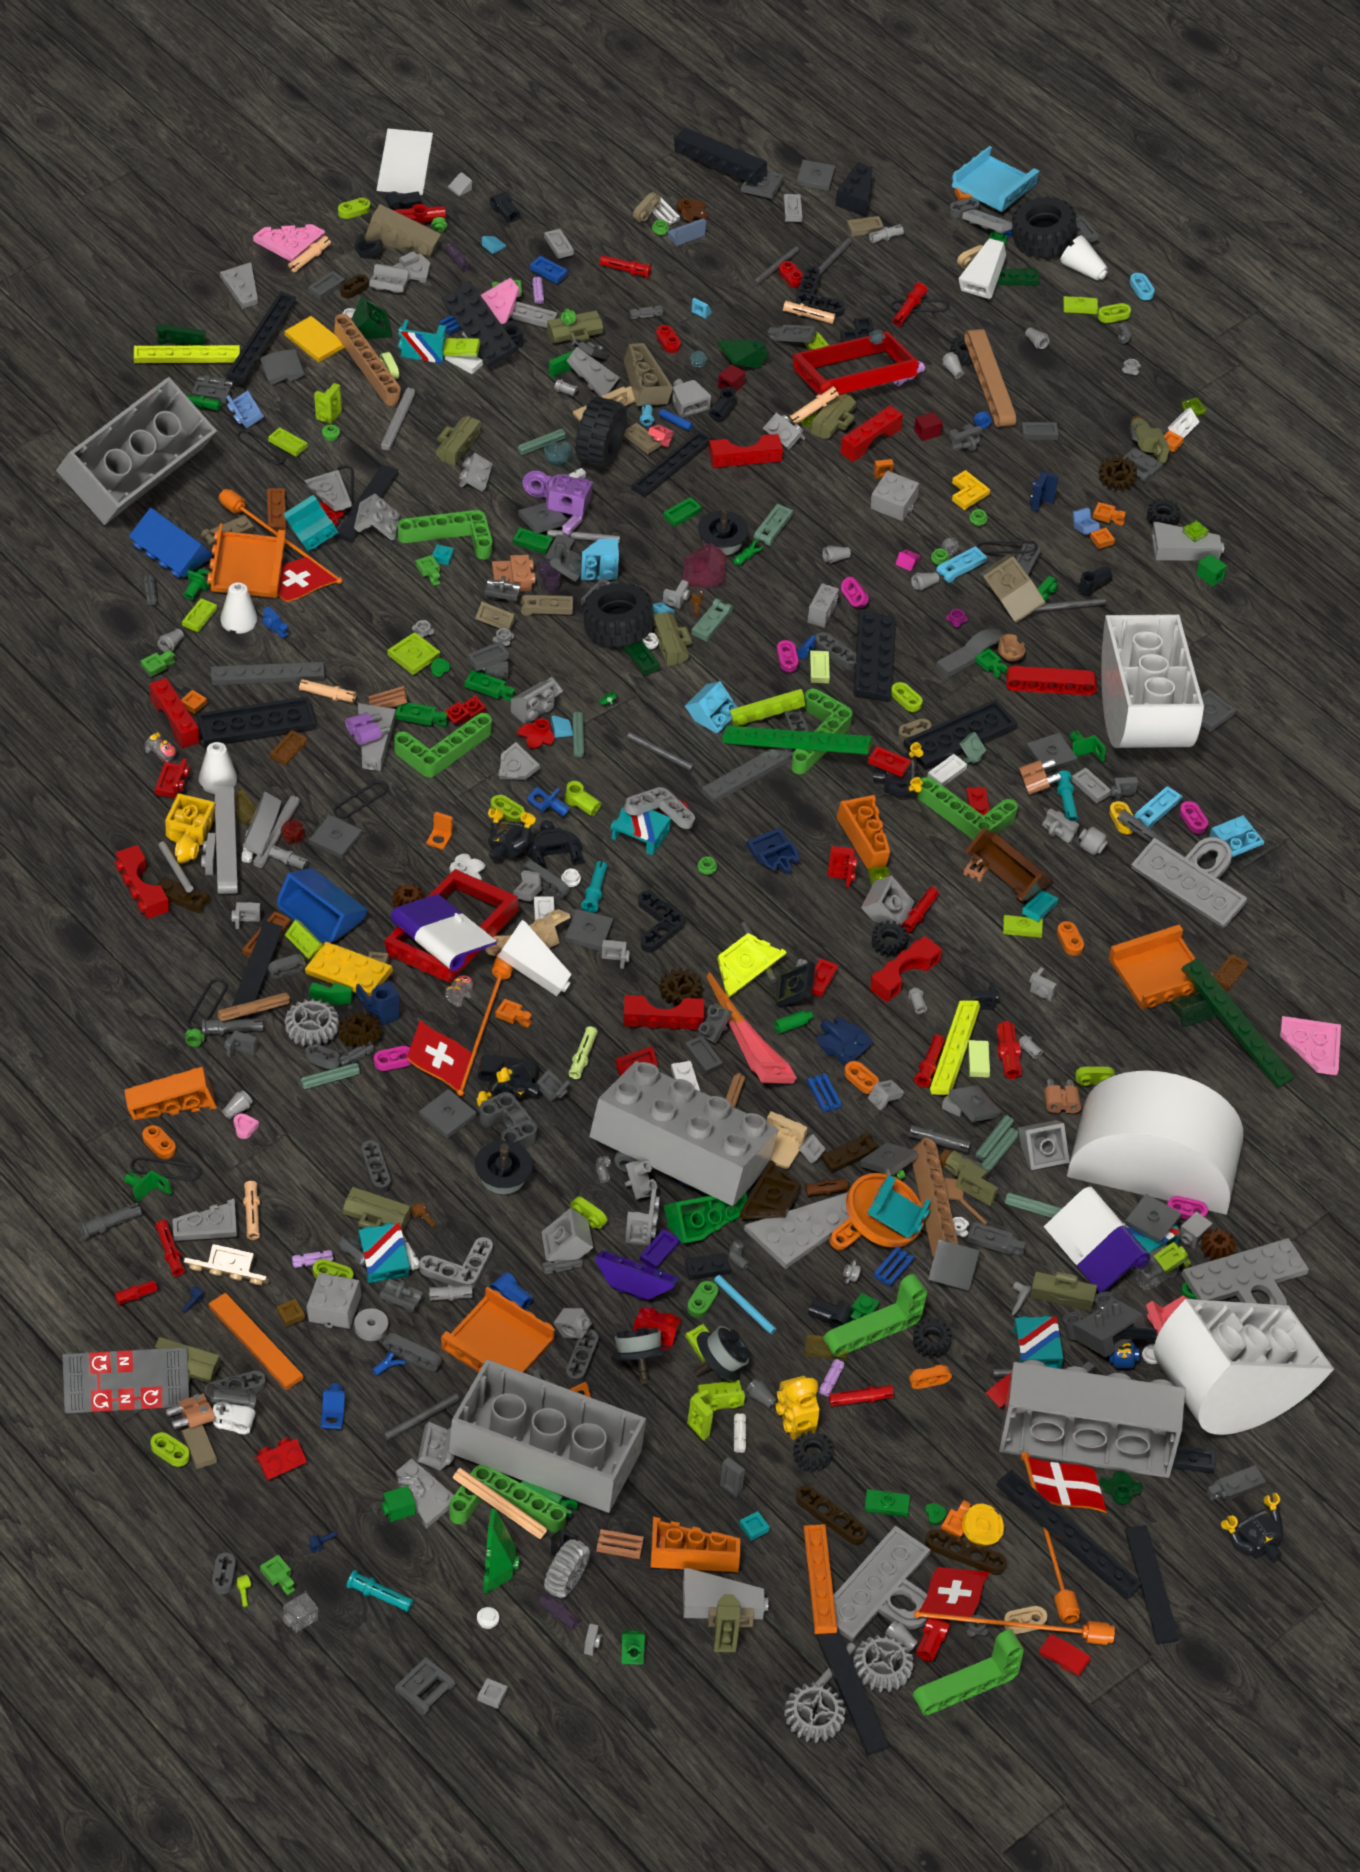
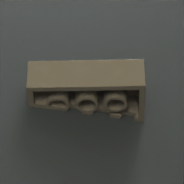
[365,204,441,258]
[623,343,673,406]

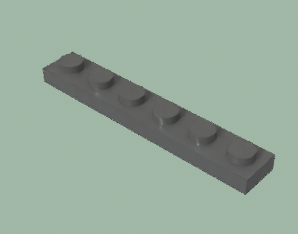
[211,662,324,685]
[701,747,796,804]

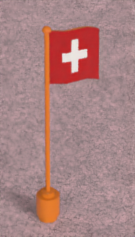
[219,489,343,602]
[407,951,514,1097]
[914,1567,1115,1645]

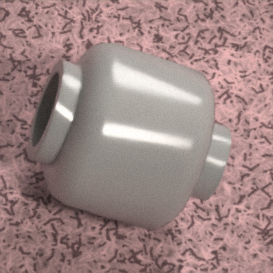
[1078,827,1108,855]

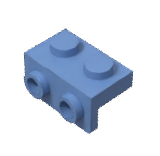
[226,390,264,428]

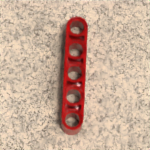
[1006,666,1097,695]

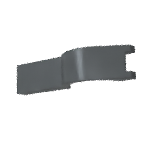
[936,629,1003,677]

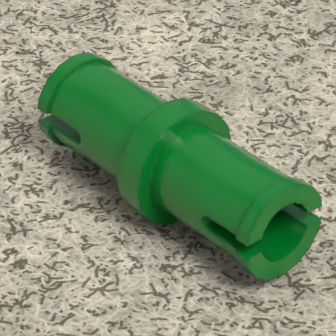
[186,394,221,411]

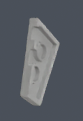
[220,262,258,309]
[567,347,620,397]
[304,470,352,511]
[173,1199,237,1241]
[396,1458,454,1528]

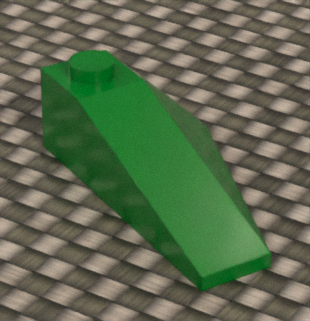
[664,1192,748,1244]
[483,1508,520,1594]

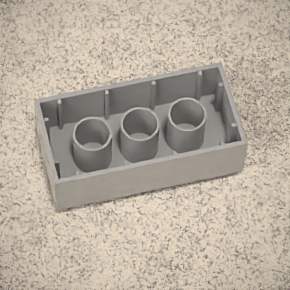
[56,377,217,525]
[589,1061,779,1206]
[449,1359,646,1513]
[999,1360,1185,1478]

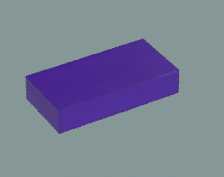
[639,1229,680,1269]

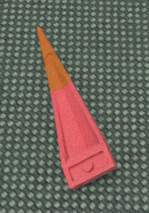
[707,972,797,1084]

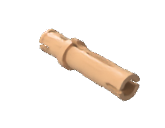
[288,236,331,272]
[783,300,836,325]
[789,386,839,424]
[299,679,356,703]
[243,1181,260,1240]

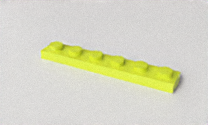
[134,345,240,363]
[930,1001,980,1095]

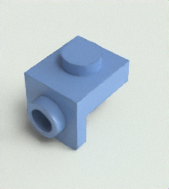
[1073,508,1100,535]

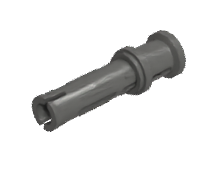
[201,1018,263,1036]
[78,1203,142,1240]

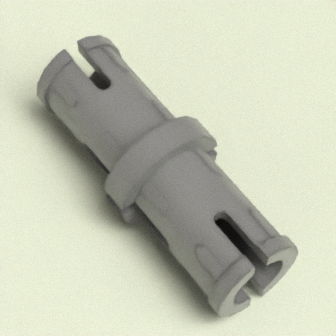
[869,224,904,243]
[269,845,309,870]
[429,1284,472,1301]

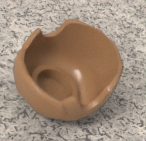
[998,634,1026,662]

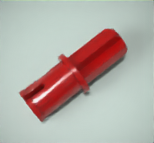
[114,1281,157,1305]

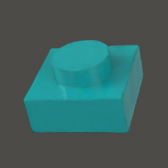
[432,544,454,566]
[739,1511,770,1541]

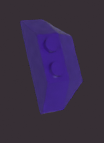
[595,1250,680,1300]

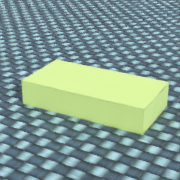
[810,651,830,683]
[968,1040,990,1077]

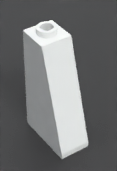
[958,238,1006,299]
[497,920,571,996]

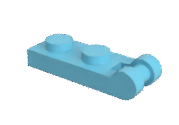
[936,546,987,583]
[1134,786,1182,829]

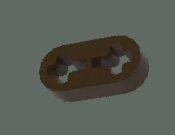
[340,274,368,299]

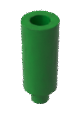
[773,1010,813,1034]

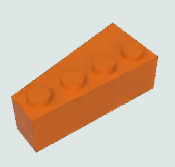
[836,795,890,871]
[124,1067,217,1120]
[651,1516,740,1572]

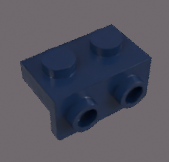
[1029,471,1058,512]

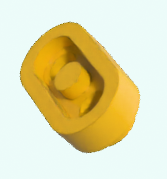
[1109,801,1134,834]

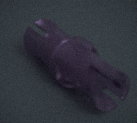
[445,243,471,272]
[538,1592,580,1630]

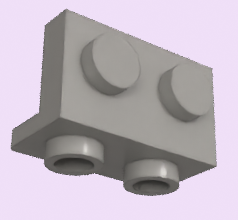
[369,264,409,293]
[763,412,805,450]
[459,453,492,491]
[417,1422,454,1471]

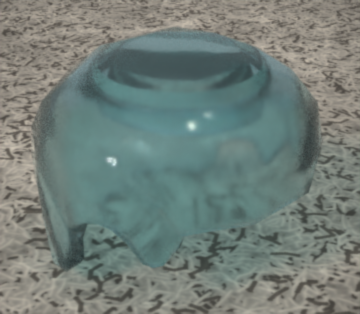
[543,441,572,464]

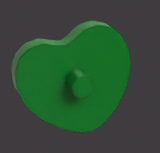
[431,658,450,677]
[599,691,617,705]
[925,1503,947,1525]

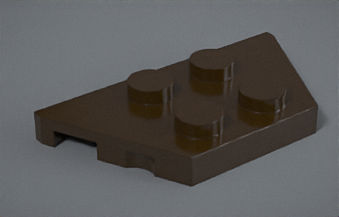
[740,1160,801,1219]

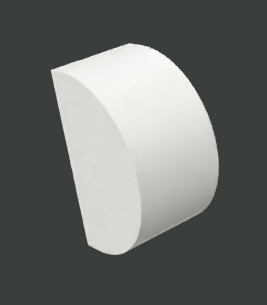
[1101,615,1204,748]
[1067,1071,1244,1215]
[1154,1299,1334,1435]

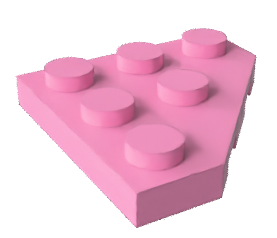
[253,224,326,262]
[481,278,520,324]
[1280,1016,1341,1075]

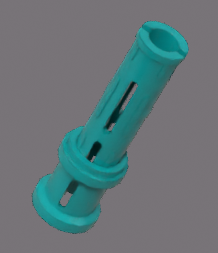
[1056,770,1078,822]
[581,861,608,913]
[346,1570,413,1612]

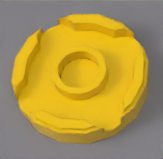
[962,1503,1004,1547]

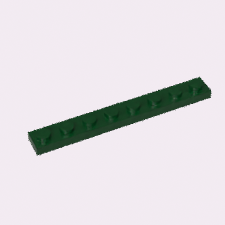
[1181,958,1294,1089]

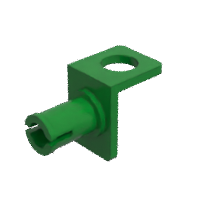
[183,568,212,600]
[1069,730,1105,761]
[124,1170,172,1202]
[621,1630,645,1665]

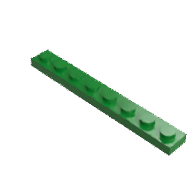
[722,726,873,754]

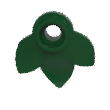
[1099,1470,1143,1505]

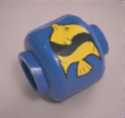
[1109,1341,1140,1369]

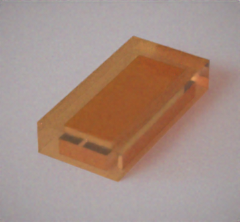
[270,730,307,766]
[1213,954,1249,991]

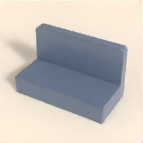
[668,218,706,246]

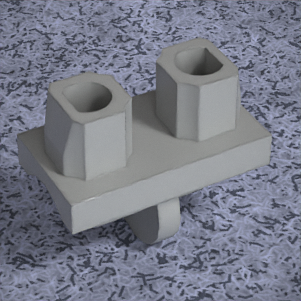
[1042,809,1079,843]
[625,1161,658,1200]

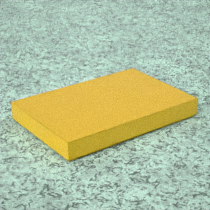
[285,316,345,363]

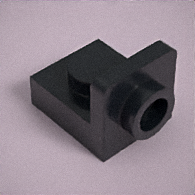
[970,983,999,1010]

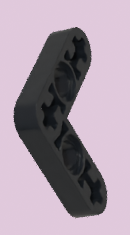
[795,266,844,317]
[638,891,685,953]

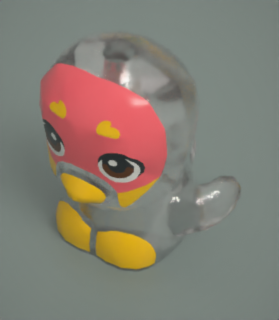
[144,732,176,762]
[445,975,473,1007]

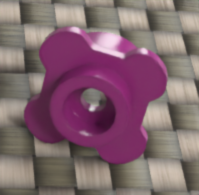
[946,609,968,627]

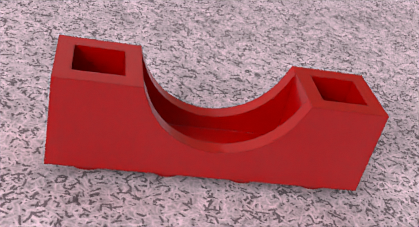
[840,405,903,462]
[708,434,783,468]
[149,678,199,749]
[114,845,169,919]
[870,936,942,1003]
[623,995,704,1030]

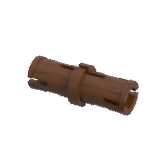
[805,1178,848,1197]

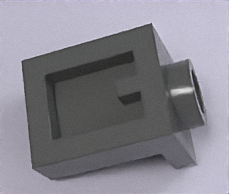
[1110,777,1138,802]

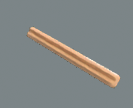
[453,1468,547,1539]

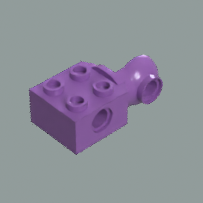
[523,471,593,517]

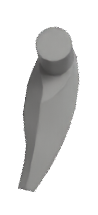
[1011,1282,1031,1316]

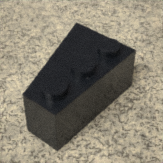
[835,162,873,217]

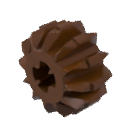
[392,883,425,908]
[1200,1228,1236,1261]

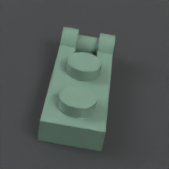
[754,504,793,546]
[691,598,733,642]

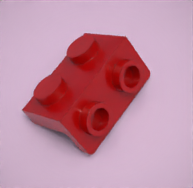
[155,758,190,798]
[828,846,857,888]
[633,1307,682,1346]
[254,1437,307,1481]

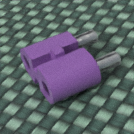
[345,712,390,745]

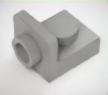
[868,1080,904,1110]

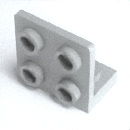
[354,493,400,541]
[625,1188,660,1246]

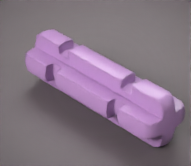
[532,277,544,304]
[562,515,583,535]
[292,1250,333,1268]
[819,1359,844,1397]

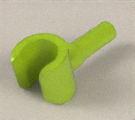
[237,1575,251,1607]

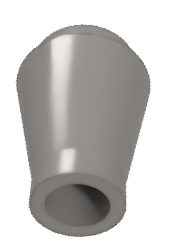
[1025,327,1049,349]
[942,352,964,379]
[822,545,851,563]
[911,572,939,590]
[158,629,184,652]
[222,1090,253,1119]
[884,1621,918,1652]

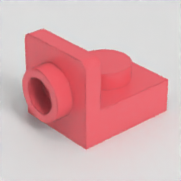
[648,425,674,447]

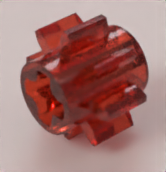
[281,819,305,844]

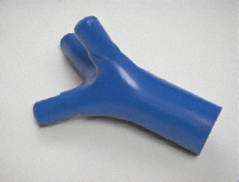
[372,1352,406,1376]

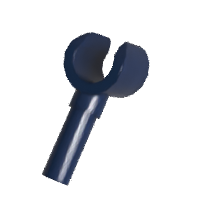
[181,1285,204,1313]
[309,1531,337,1553]

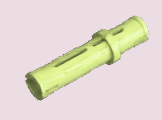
[569,1027,598,1079]

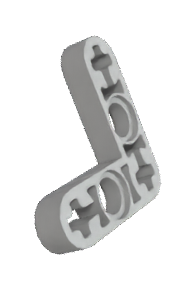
[624,787,695,829]
[419,1237,493,1289]

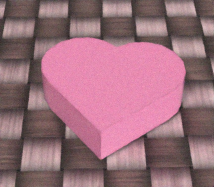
[234,1114,259,1139]

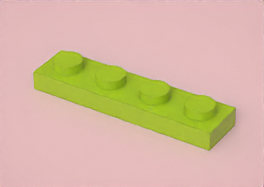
[730,689,805,726]

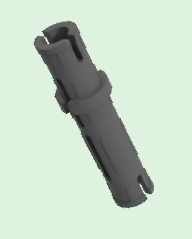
[1117,809,1170,846]
[909,1125,971,1154]

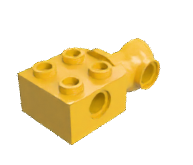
[165,794,215,864]
[775,1376,819,1440]

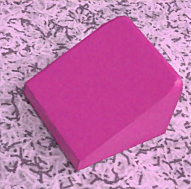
[896,549,921,571]

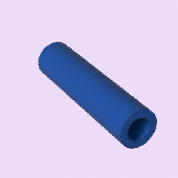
[659,408,693,431]

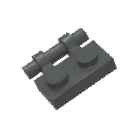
[192,375,234,404]

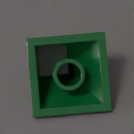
[351,296,392,340]
[717,340,769,368]

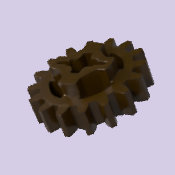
[1099,455,1137,491]
[659,968,703,1006]
[338,1011,382,1047]

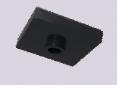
[776,962,815,1008]

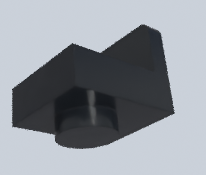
[354,234,384,258]

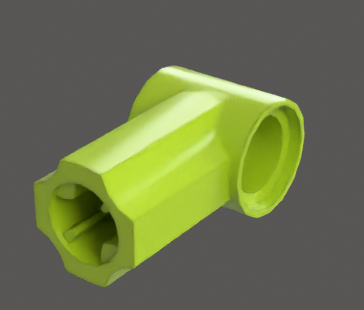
[565,781,601,816]

